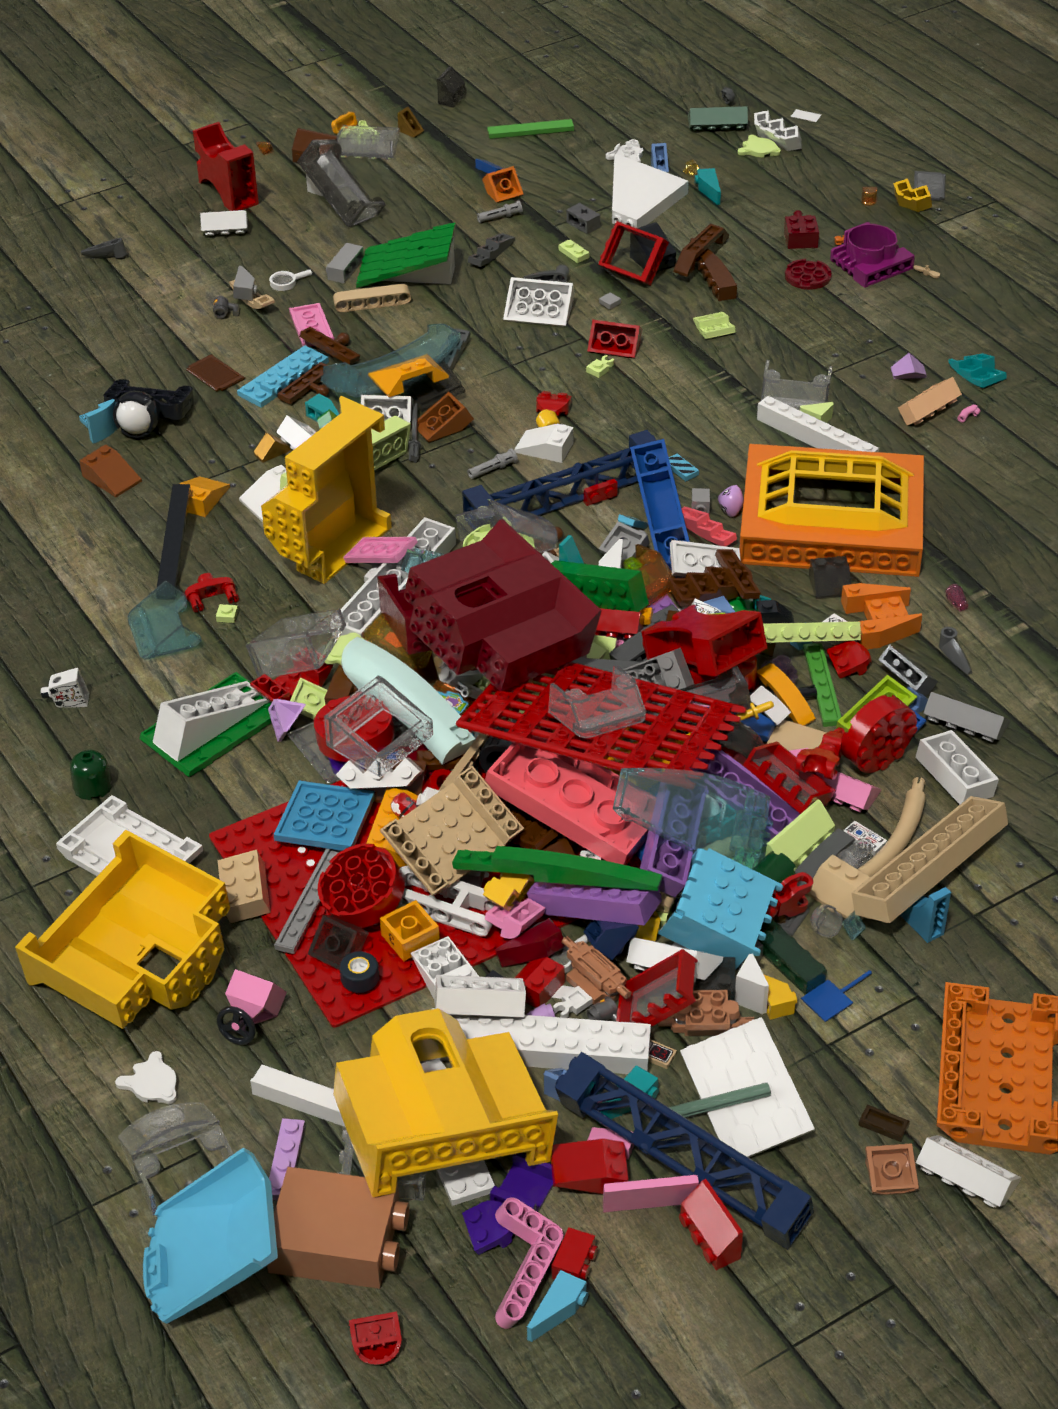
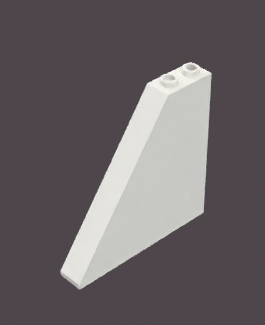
[612,153,688,228]

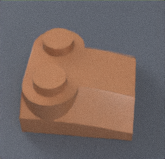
[865,1144,919,1195]

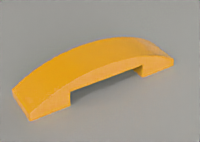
[757,663,816,726]

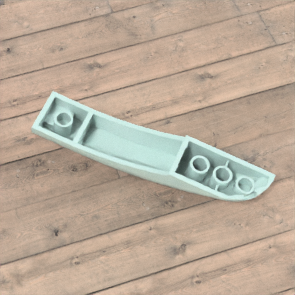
[341,637,476,765]

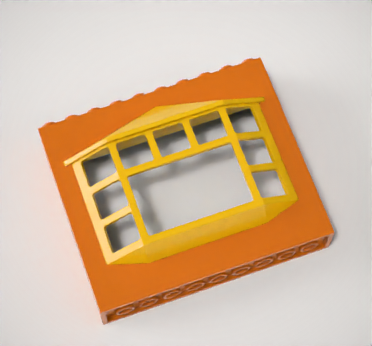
[739,444,924,577]

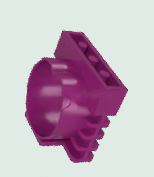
[830,222,915,288]

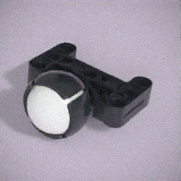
[103,379,194,438]

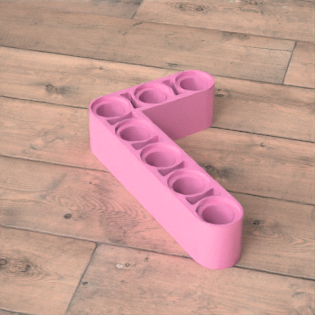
[495,1198,563,1329]

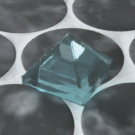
[842,911,866,940]

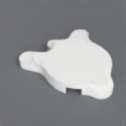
[606,139,643,162]
[115,1051,177,1104]

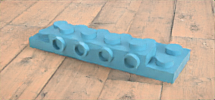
[237,345,329,408]

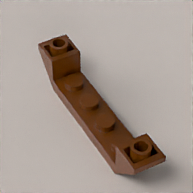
[673,223,729,277]

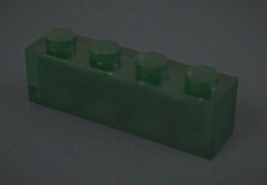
[757,920,827,995]

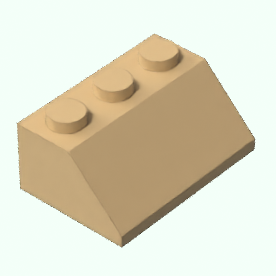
[806,854,870,925]

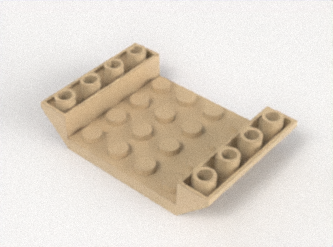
[380,766,524,896]

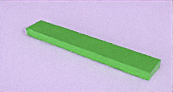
[487,119,574,139]
[803,643,841,727]

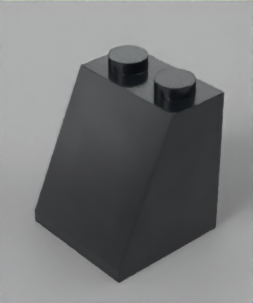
[630,222,676,272]

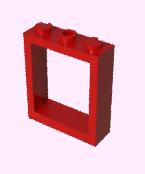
[598,221,669,286]

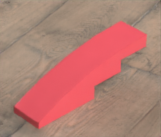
[681,506,737,546]

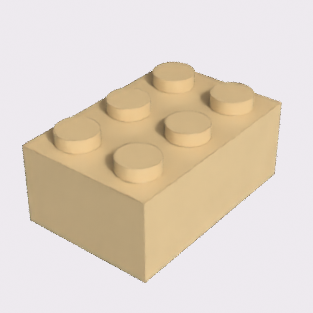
[218,850,270,923]

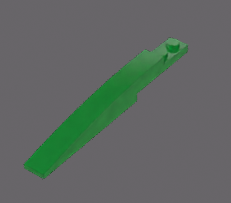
[452,846,663,891]

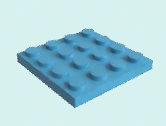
[274,781,375,851]

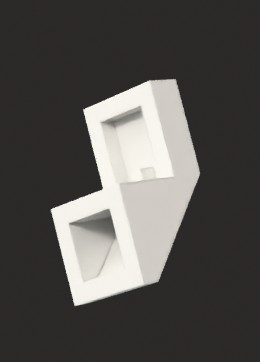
[747,685,791,726]

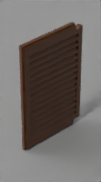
[186,354,245,392]

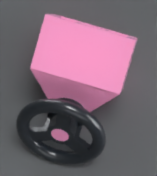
[217,969,287,1045]

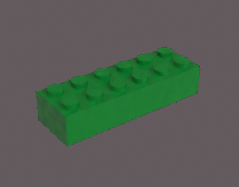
[551,560,649,612]

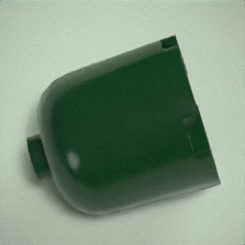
[70,750,112,800]
[752,851,796,884]

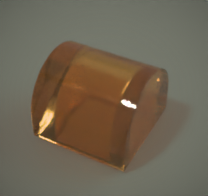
[861,187,878,206]

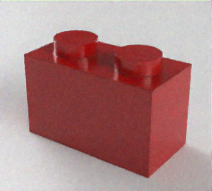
[552,1227,598,1280]

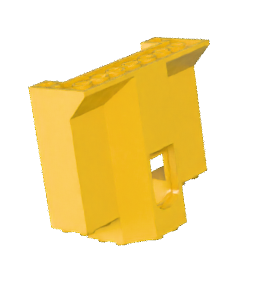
[261,396,392,584]
[15,830,230,1029]
[333,1008,558,1197]

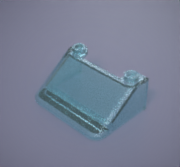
[128,581,202,659]

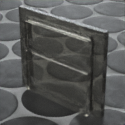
[403,358,466,412]

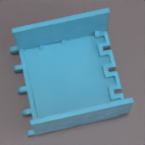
[658,848,783,971]

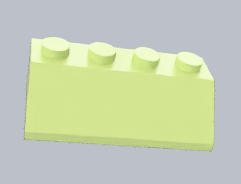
[765,799,835,871]

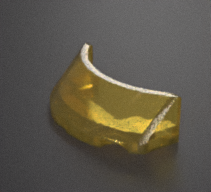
[363,613,432,669]

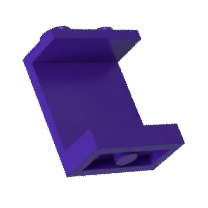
[490,1153,553,1212]

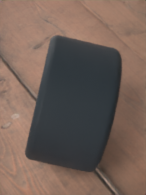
[340,951,379,993]

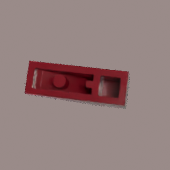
[495,919,566,967]

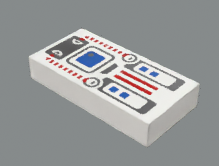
[843,821,887,856]

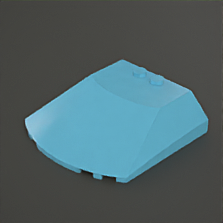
[143,1148,278,1324]

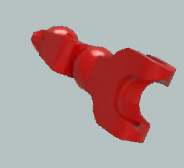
[795,727,845,780]
[766,872,814,918]

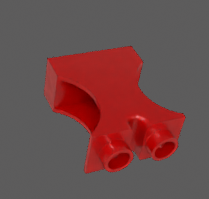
[193,122,259,211]
[641,604,767,677]

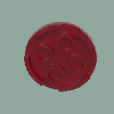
[785,259,832,290]

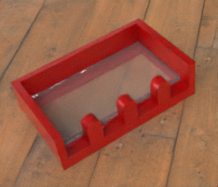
[743,741,836,814]
[616,949,698,1027]

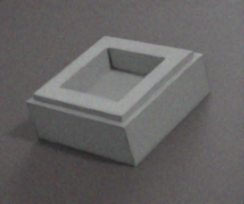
[599,292,621,309]

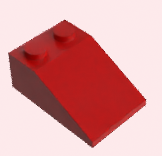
[551,1139,629,1194]

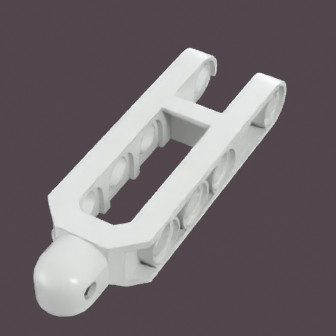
[396,866,496,936]

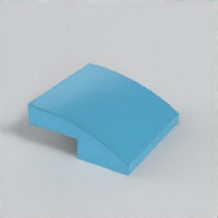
[86,399,118,444]

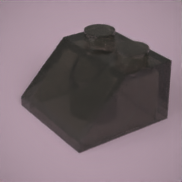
[437,66,467,108]
[808,556,851,599]
[308,915,369,970]

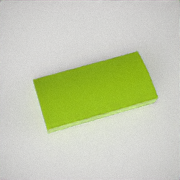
[836,675,917,733]

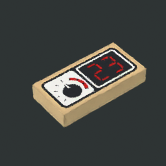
[648,1039,677,1069]

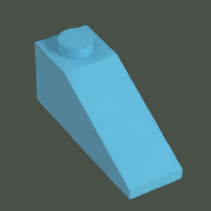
[527,1270,588,1342]

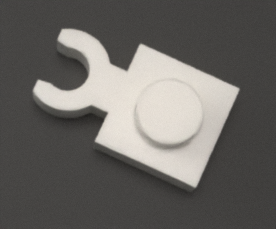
[553,986,593,1018]

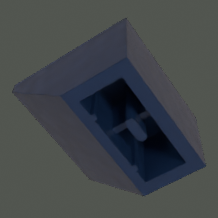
[584,920,639,960]

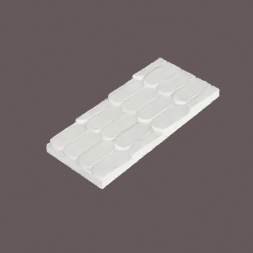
[680,1017,815,1162]

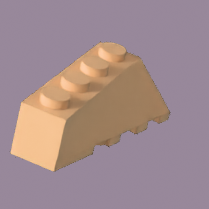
[898,377,962,425]

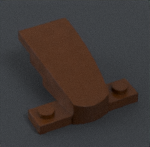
[667,549,761,606]
[498,796,560,850]

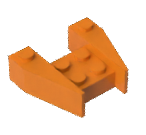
[841,583,922,650]

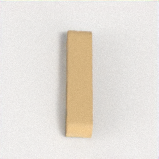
[333,284,411,312]

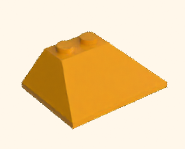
[368,354,449,397]

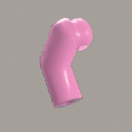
[957,404,980,422]

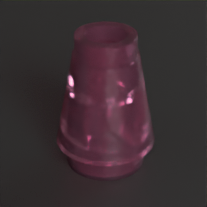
[945,584,968,611]

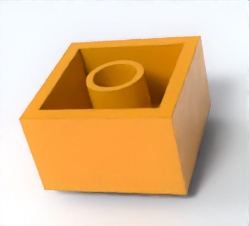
[380,900,439,961]

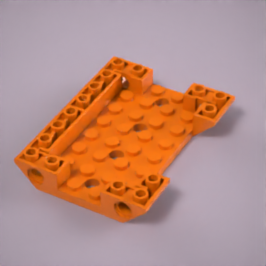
[937,982,1058,1155]

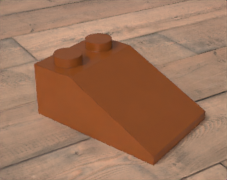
[411,392,474,442]
[79,444,142,497]

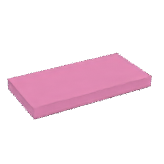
[289,303,334,347]
[343,537,418,563]
[602,1175,699,1213]

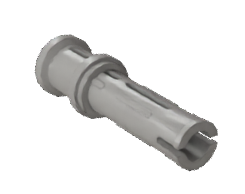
[477,201,523,223]
[467,448,518,479]

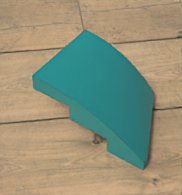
[948,353,1007,388]

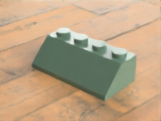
[688,106,748,131]

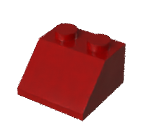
[515,957,565,1008]

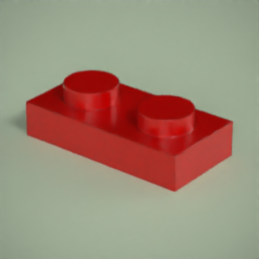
[584,479,618,506]

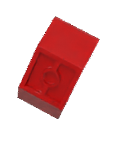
[250,646,333,702]

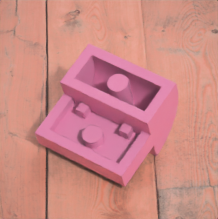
[485,898,545,939]

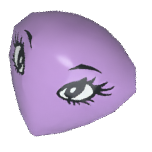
[718,485,744,518]

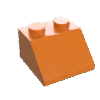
[482,166,524,203]

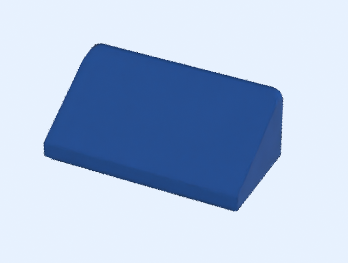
[475,159,504,173]

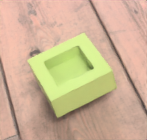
[216,604,238,623]

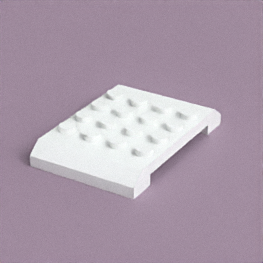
[56,795,203,876]

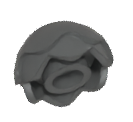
[721,87,735,105]

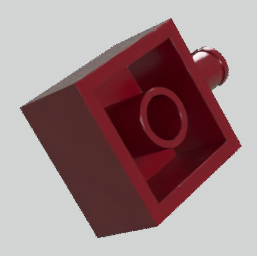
[784,210,819,249]

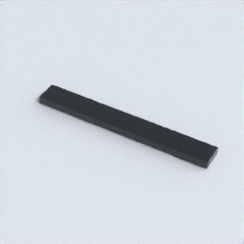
[156,484,191,598]

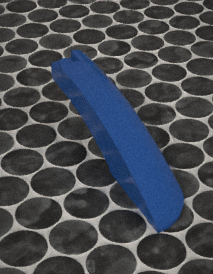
[630,439,690,580]

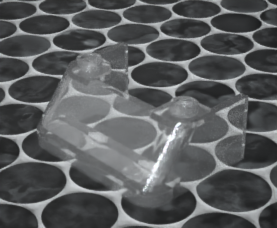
[761,360,833,410]
[548,665,646,738]

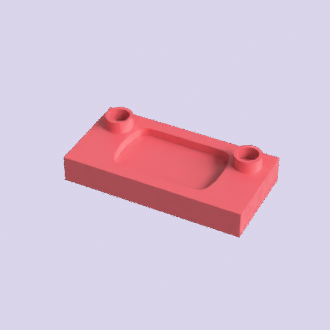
[485,729,656,865]

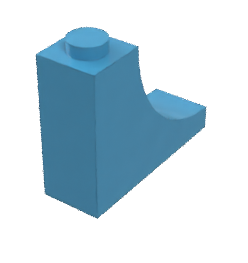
[900,887,951,943]

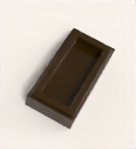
[858,1104,910,1142]

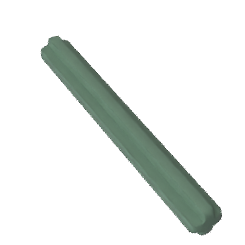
[669,1082,771,1121]

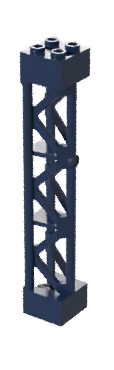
[462,430,657,531]
[555,1051,814,1250]

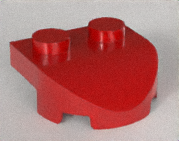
[536,391,572,416]
[826,641,872,679]
[349,1311,402,1365]

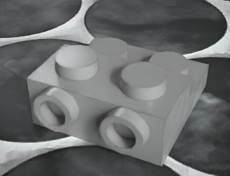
[599,522,650,566]

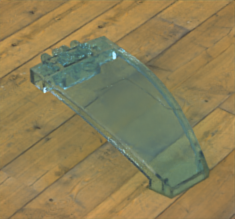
[321,323,461,398]
[613,768,773,869]

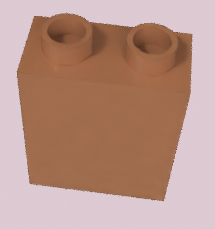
[267,1167,410,1289]

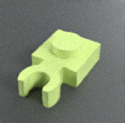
[586,355,614,378]

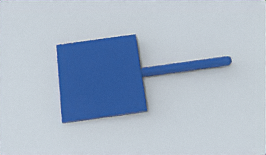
[801,970,872,1022]

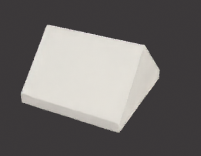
[734,953,769,1014]

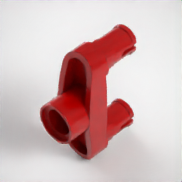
[185,573,239,612]

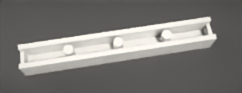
[250,1065,345,1127]

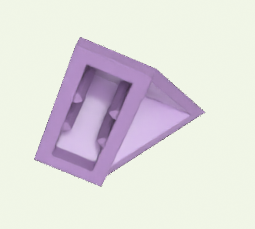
[891,353,926,379]
[268,699,306,742]

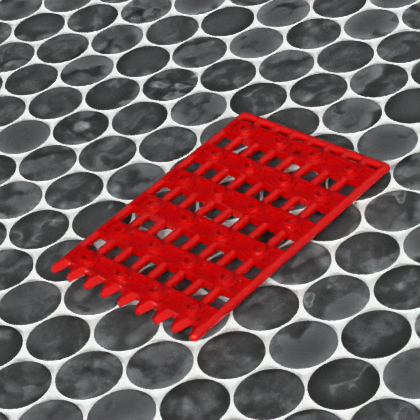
[456,662,747,790]

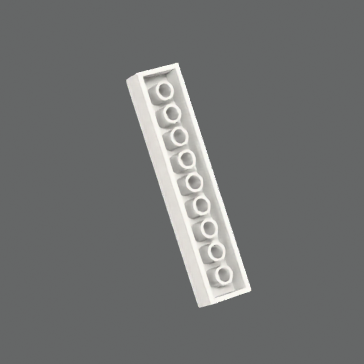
[329,517,456,640]
[431,1008,651,1074]

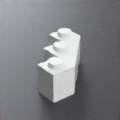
[754,111,802,151]
[336,758,423,788]

